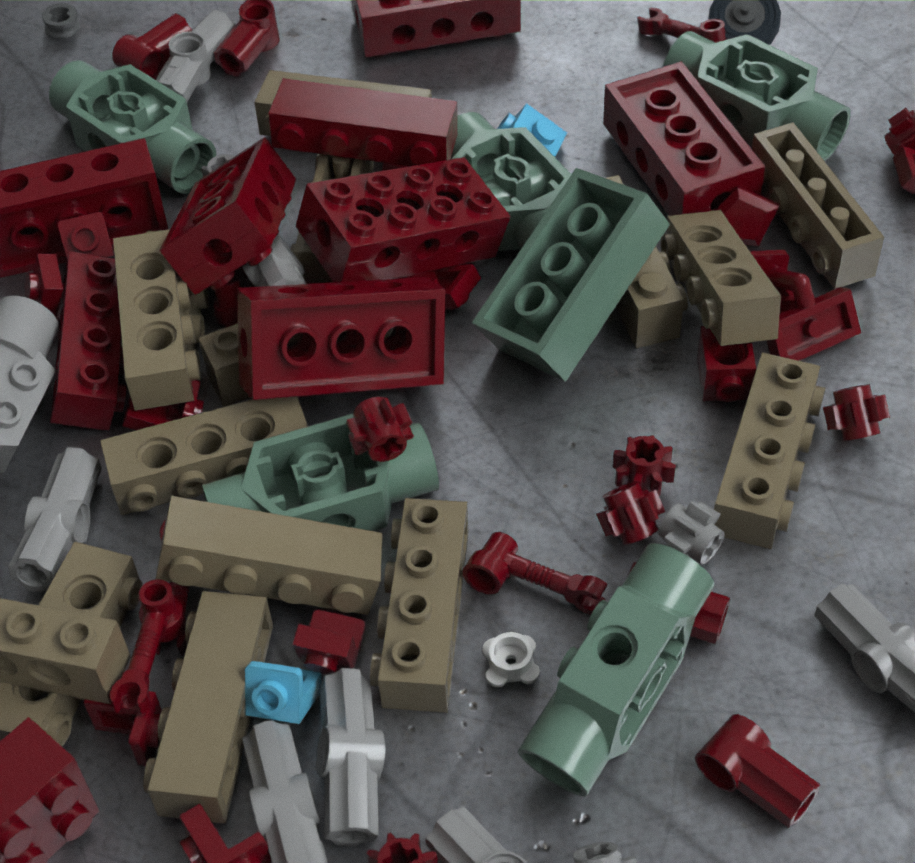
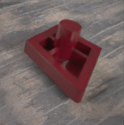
[713,185,779,246]

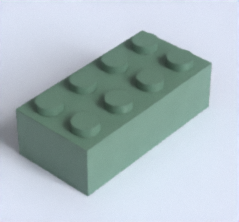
[472,168,670,382]

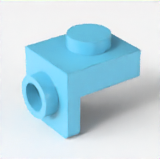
[497,103,567,157]
[245,661,322,724]

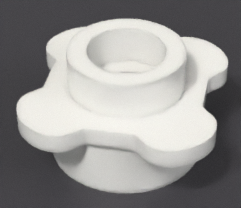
[482,632,540,688]

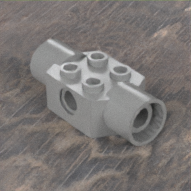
[0,296,60,473]

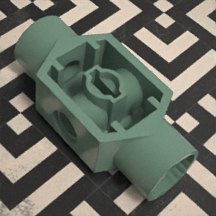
[663,31,851,161]
[49,60,216,194]
[451,112,572,251]
[202,414,439,531]
[518,543,715,797]

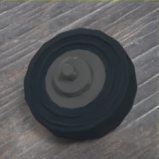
[708,0,781,45]

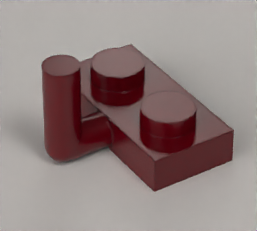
[766,269,862,361]

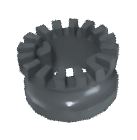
[42,3,80,39]

